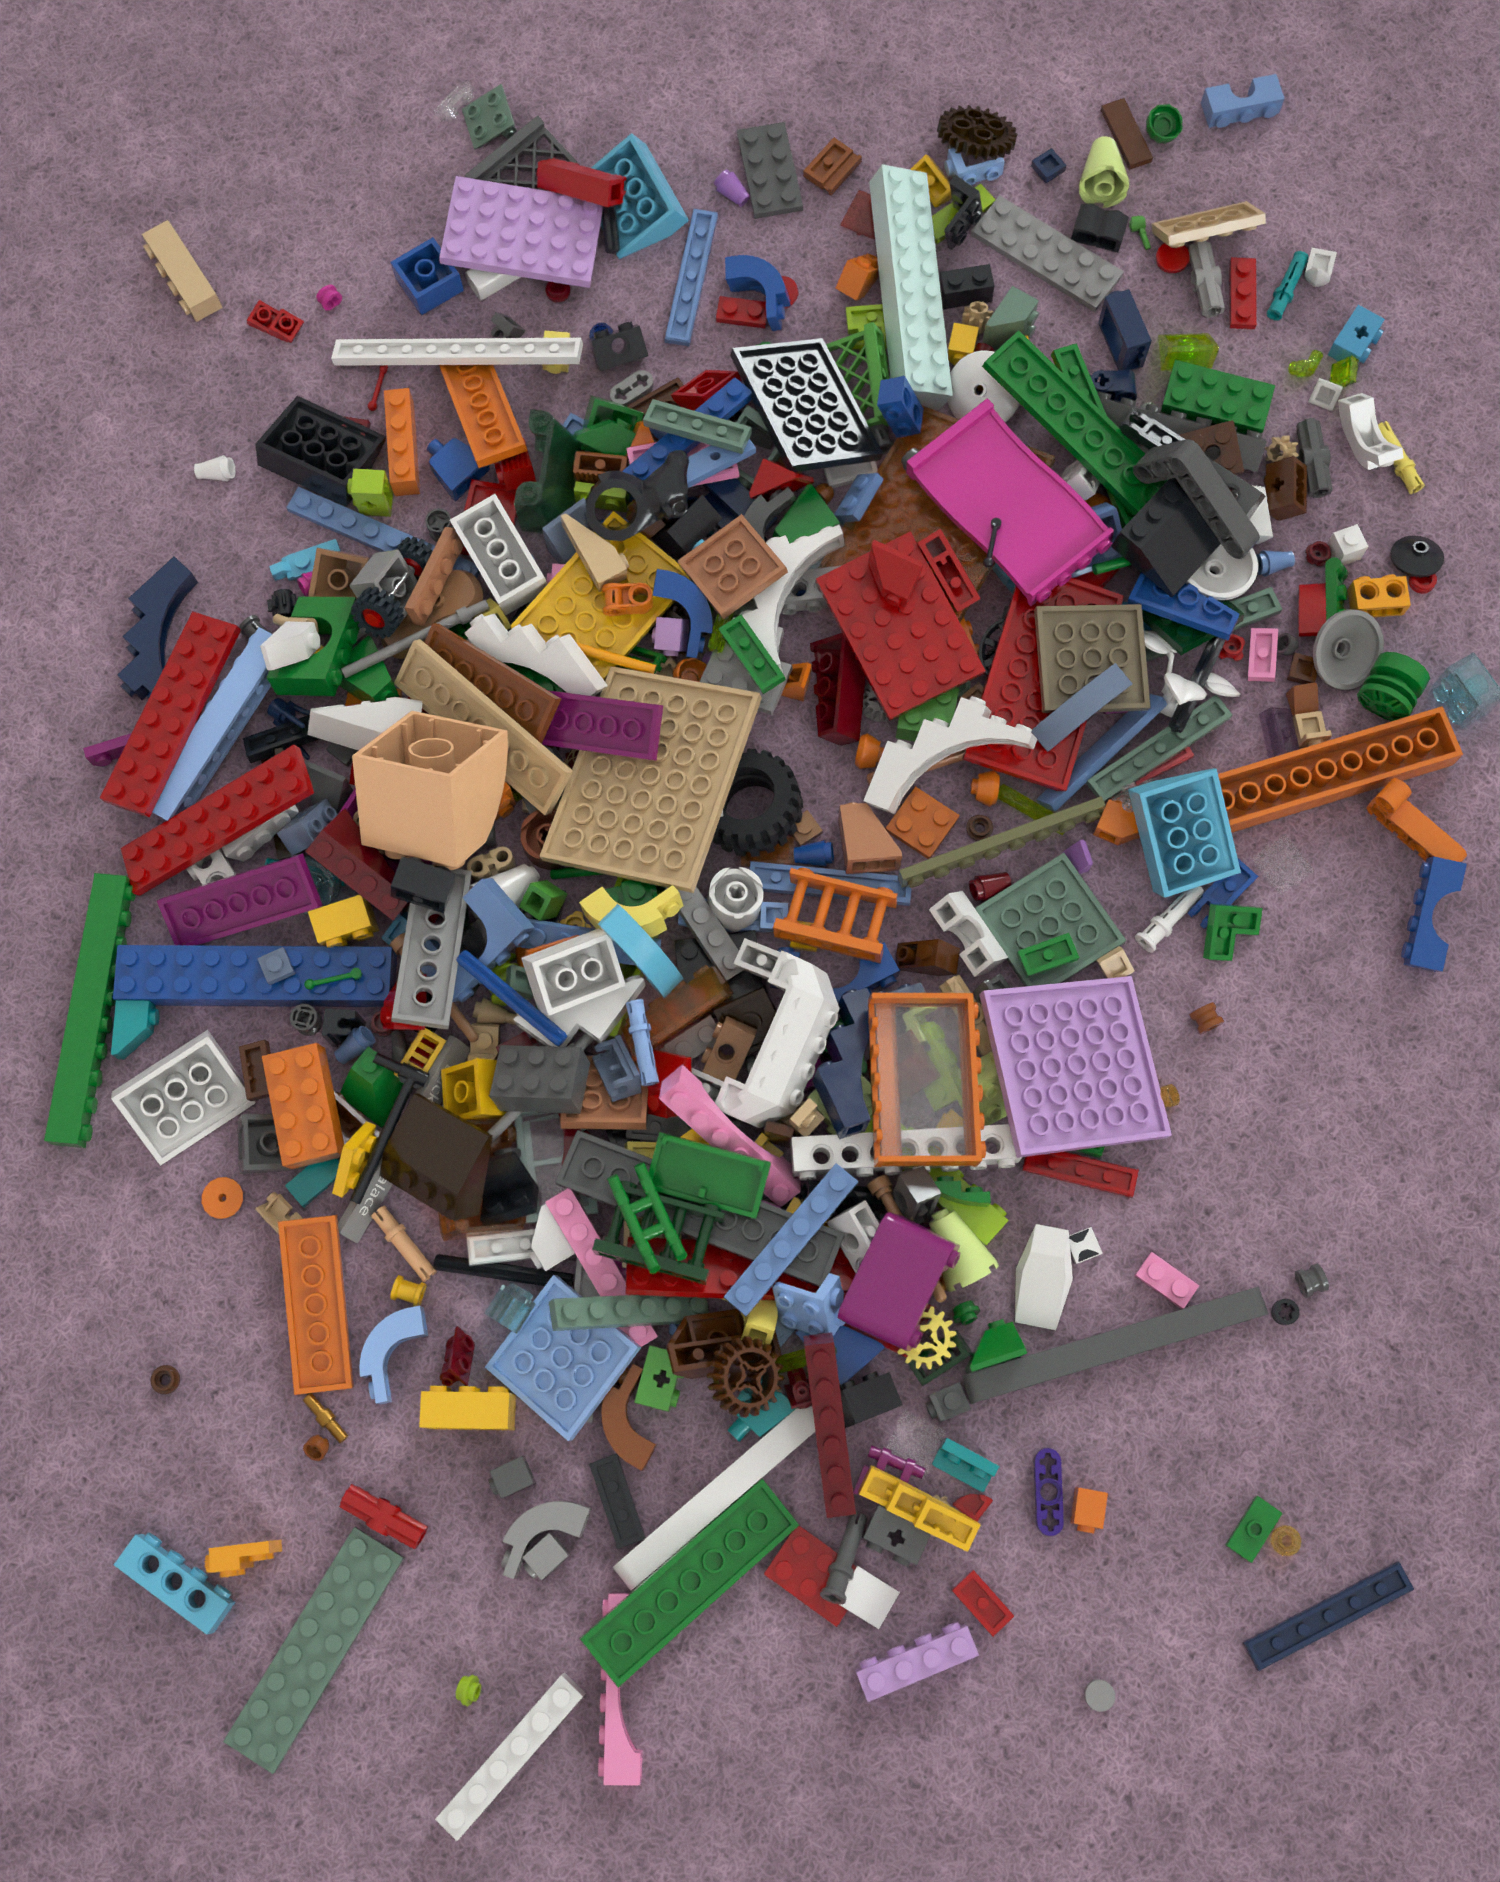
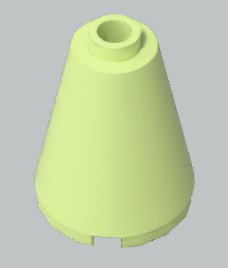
[1079,137,1129,208]
[929,1208,999,1292]

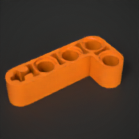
[1367,778,1467,862]

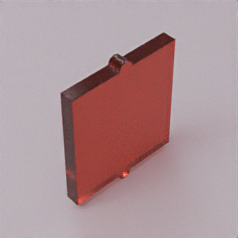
[841,190,875,240]

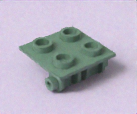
[462,84,516,149]

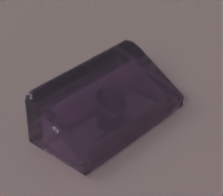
[1259,707,1300,758]

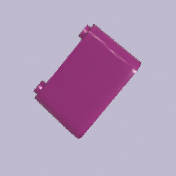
[838,1212,961,1351]

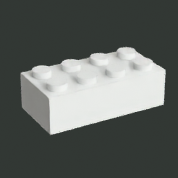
[450,494,548,616]

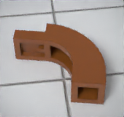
[601,1364,657,1471]

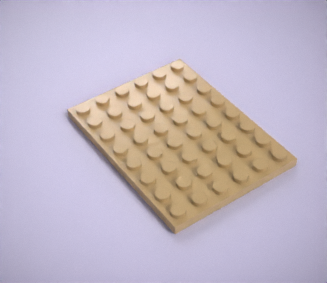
[539,666,762,893]

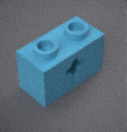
[1328,305,1385,369]

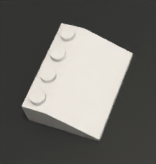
[111,1030,256,1166]

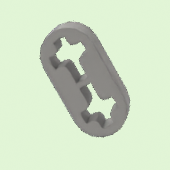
[610,370,654,406]

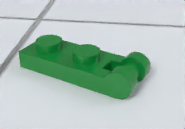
[1325,557,1349,621]

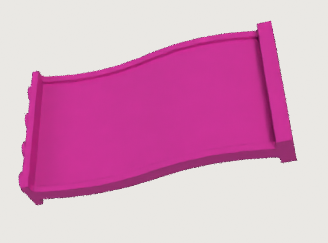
[906,398,1114,606]

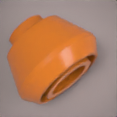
[855,733,884,769]
[970,770,1000,807]

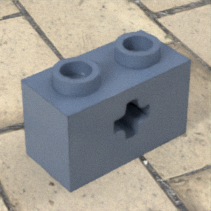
[277,798,337,855]

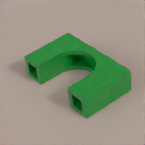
[266,597,360,696]

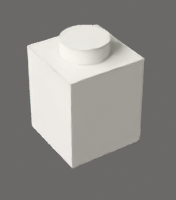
[1327,524,1368,565]

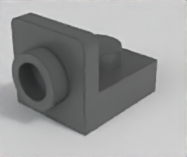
[925,1382,971,1423]

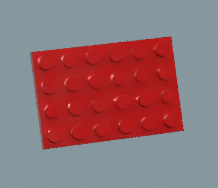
[815,531,986,721]

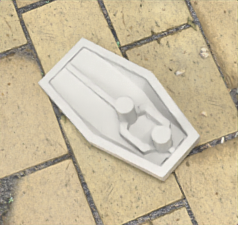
[1015,1224,1073,1330]

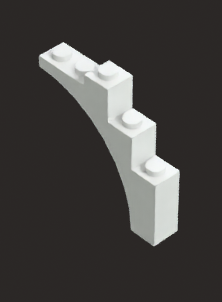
[733,525,845,673]
[465,614,608,696]
[864,696,1037,814]

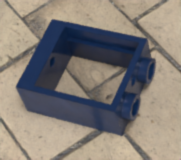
[1098,289,1152,371]

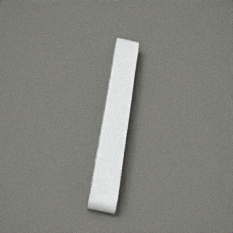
[612,1406,815,1591]

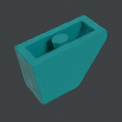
[111,1000,160,1060]

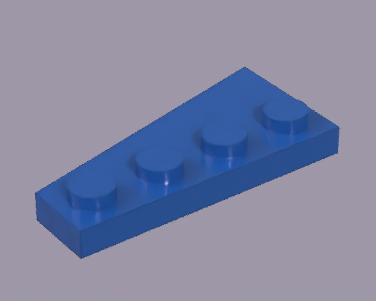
[1127,572,1239,640]

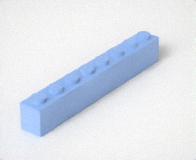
[152,627,272,821]

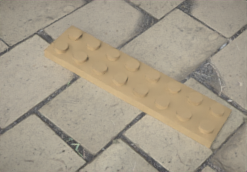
[394,639,574,815]

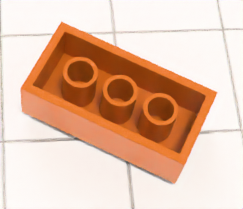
[262,1043,344,1169]

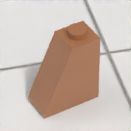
[838,802,902,874]

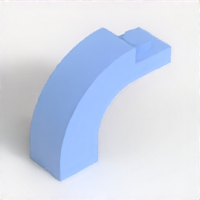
[359,1305,428,1404]

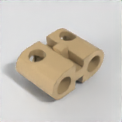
[467,847,516,883]

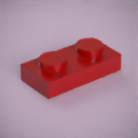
[716,296,767,329]
[951,1570,1014,1637]

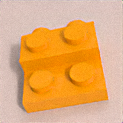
[205,1540,282,1578]

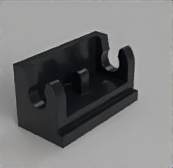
[322,1008,366,1047]

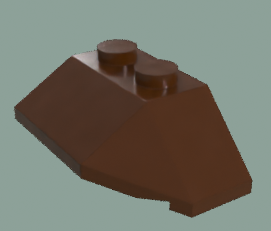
[666,1309,782,1379]

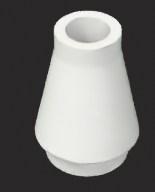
[194,455,235,481]

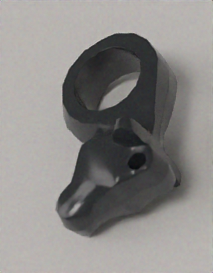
[584,450,689,541]

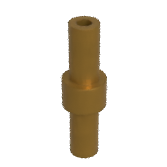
[302,1393,349,1444]

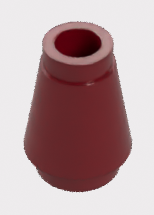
[969,872,1011,902]

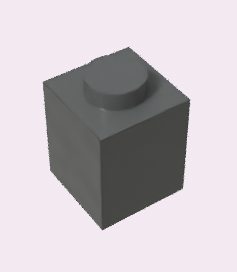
[488,1456,536,1499]

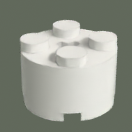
[707,867,764,932]

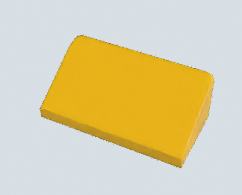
[910,154,952,208]

